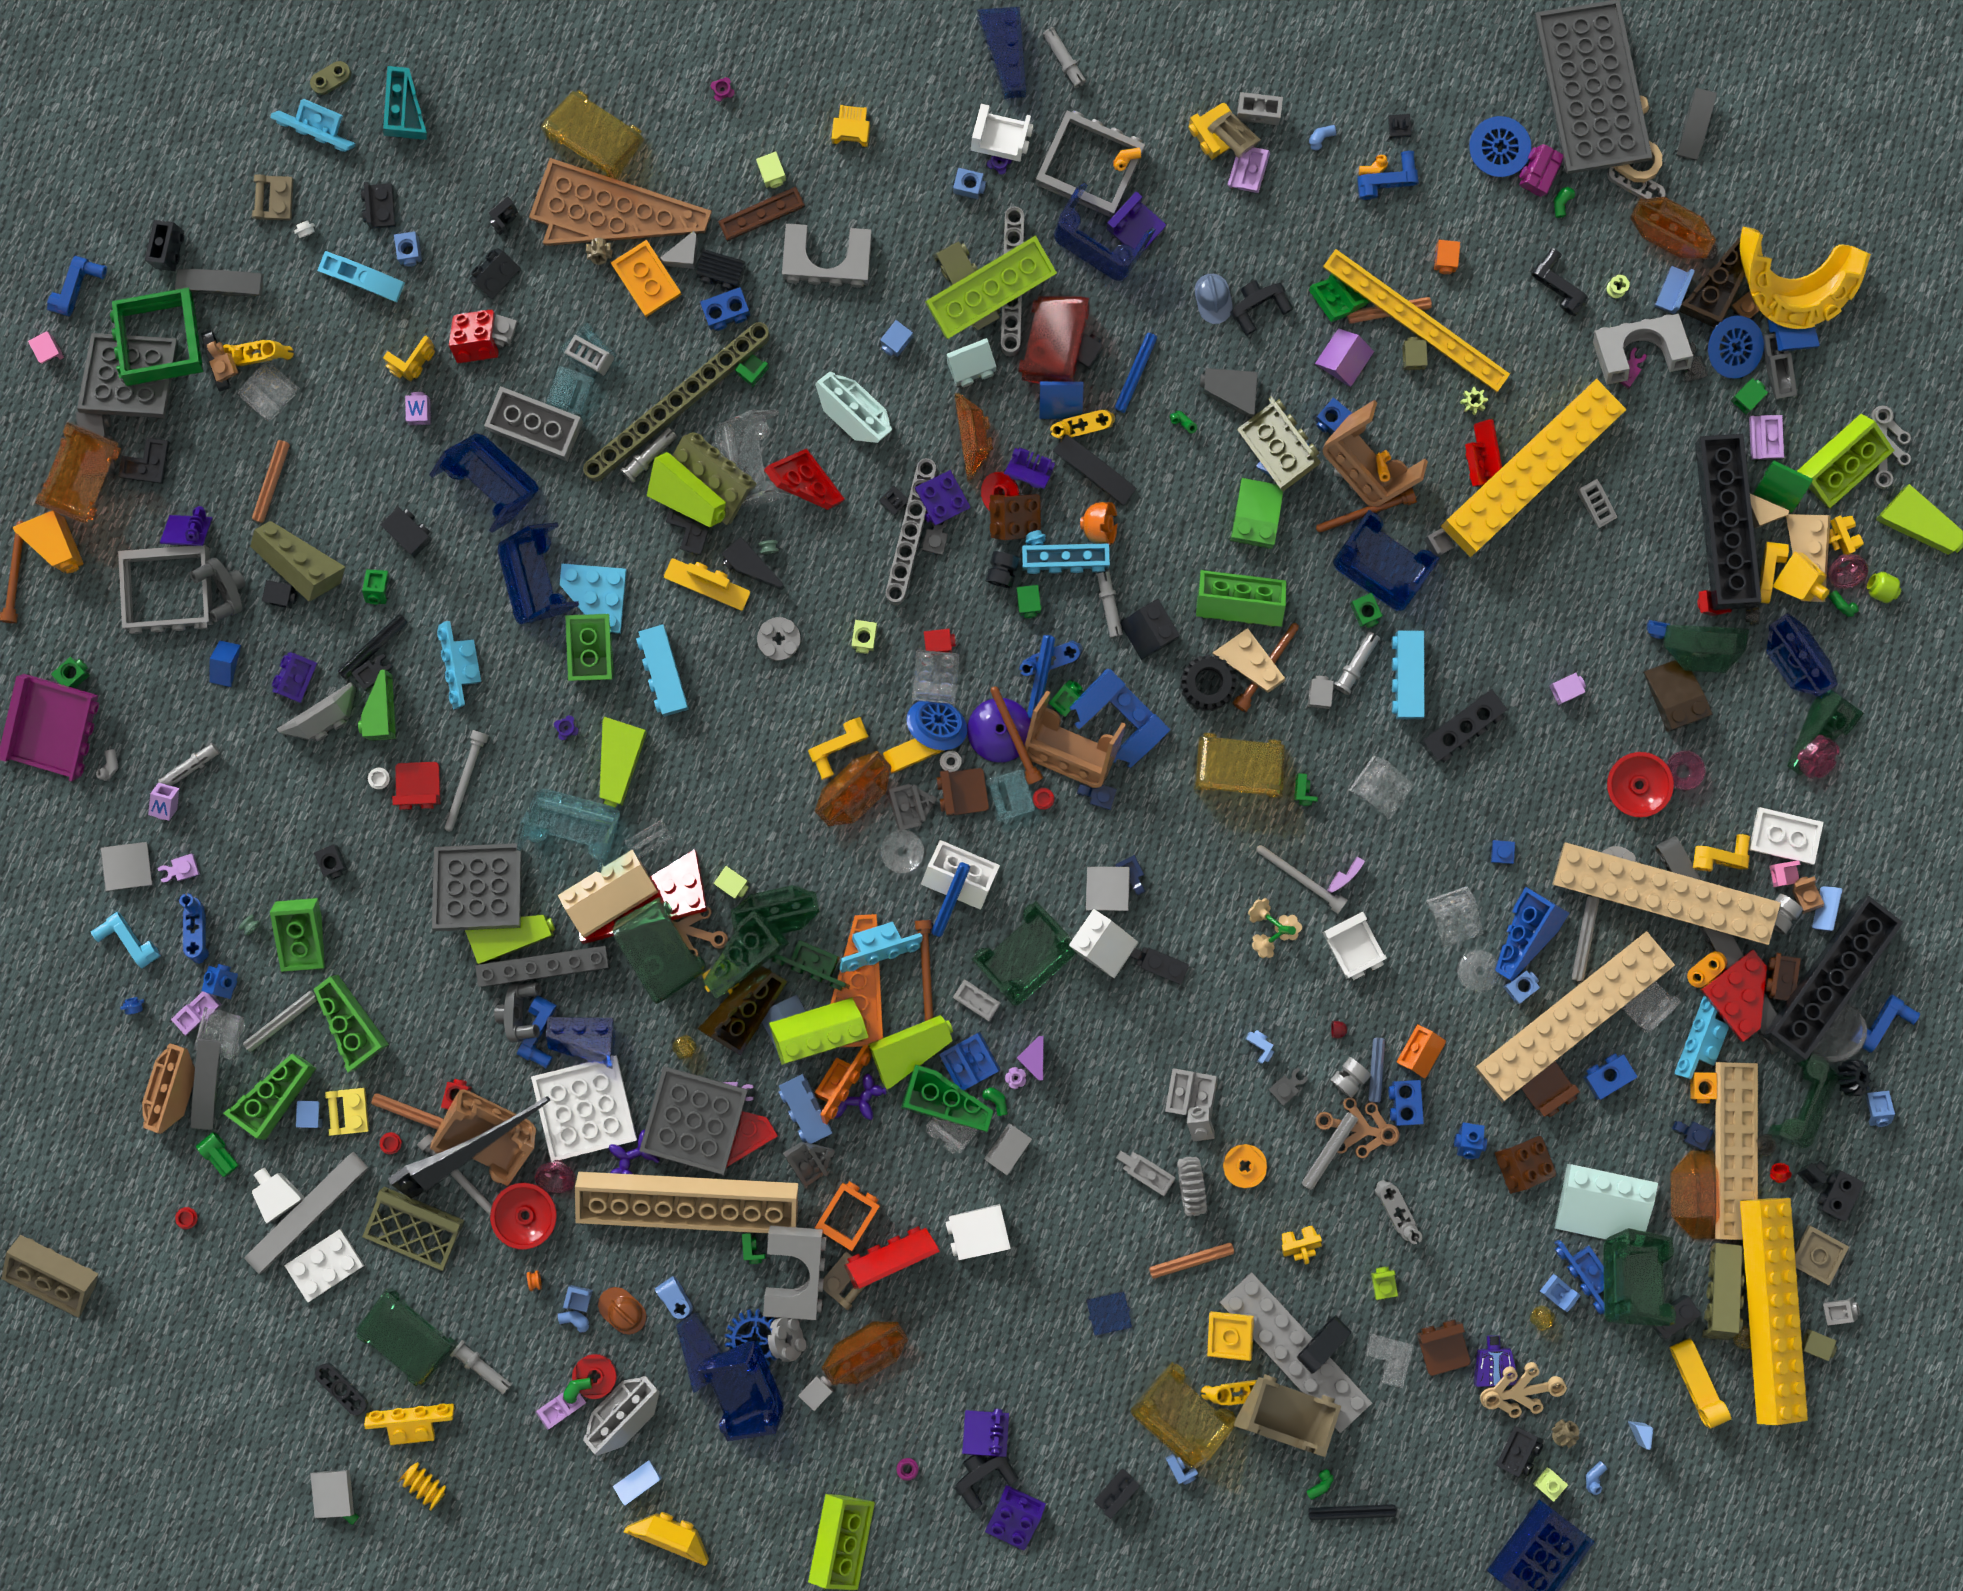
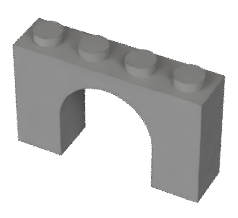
[782,224,872,288]
[1593,314,1693,385]
[763,1225,827,1320]

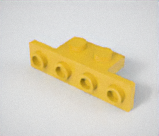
[664,558,750,611]
[364,1404,455,1445]

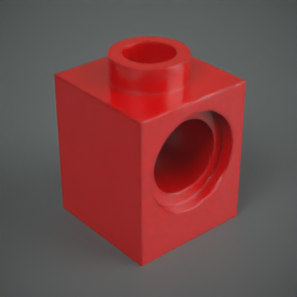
[924,629,956,655]
[441,1079,472,1109]

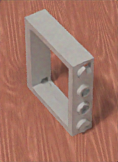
[1035,110,1145,218]
[118,545,213,634]

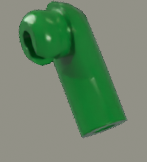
[1169,411,1197,433]
[982,1087,1008,1116]
[563,1378,592,1404]

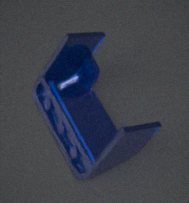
[1054,183,1156,281]
[429,434,539,533]
[498,522,579,624]

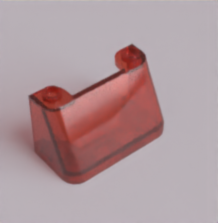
[1018,296,1090,384]

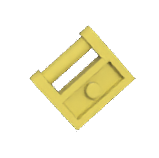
[325,1088,369,1136]

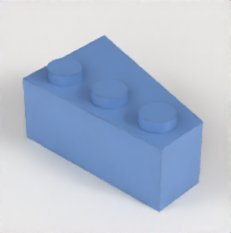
[779,1074,833,1144]

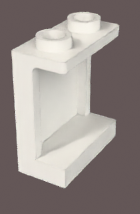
[971,104,1033,161]
[1322,912,1387,980]

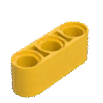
[883,732,945,773]

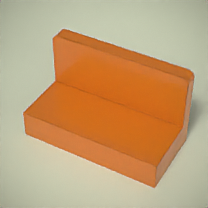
[1397,1024,1446,1079]

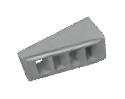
[564,335,614,376]
[1577,479,1618,529]

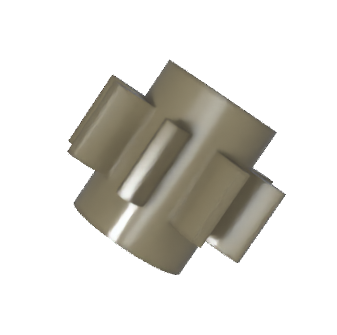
[586,238,612,265]
[1552,1419,1580,1448]

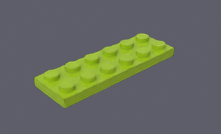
[925,236,1057,339]

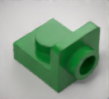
[362,569,389,605]
[1049,680,1084,717]
[1294,773,1318,806]
[742,1232,766,1264]

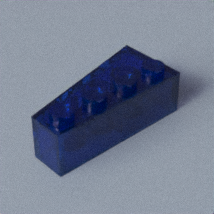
[977,7,1026,99]

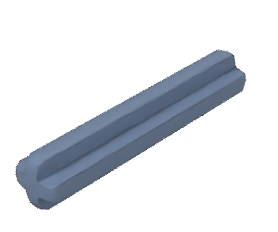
[1368,1038,1385,1103]

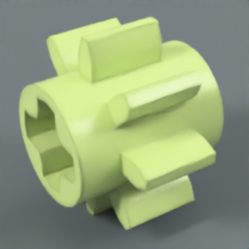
[1460,387,1488,415]

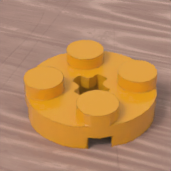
[1223,1144,1267,1188]

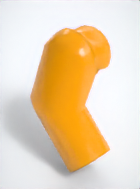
[1113,148,1141,171]
[1359,155,1388,176]
[1376,450,1391,482]

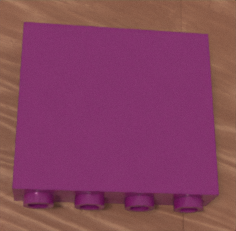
[0,674,99,781]

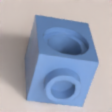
[953,168,986,199]
[394,231,422,267]
[880,320,913,357]
[1503,970,1540,1004]

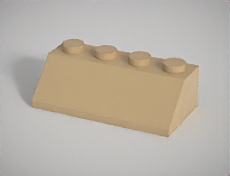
[558,850,658,938]

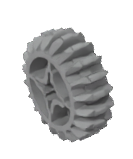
[1177,1156,1207,1216]

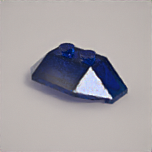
[1766,613,1838,697]

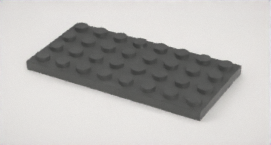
[1534,0,1652,174]

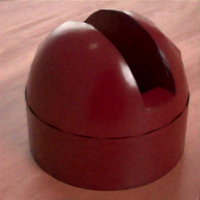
[1331,1021,1348,1039]

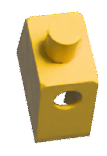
[1773,551,1830,601]

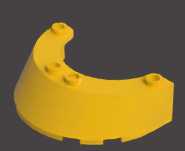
[1740,227,1871,329]

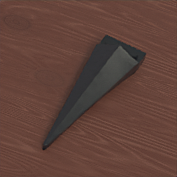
[388,1096,551,1199]

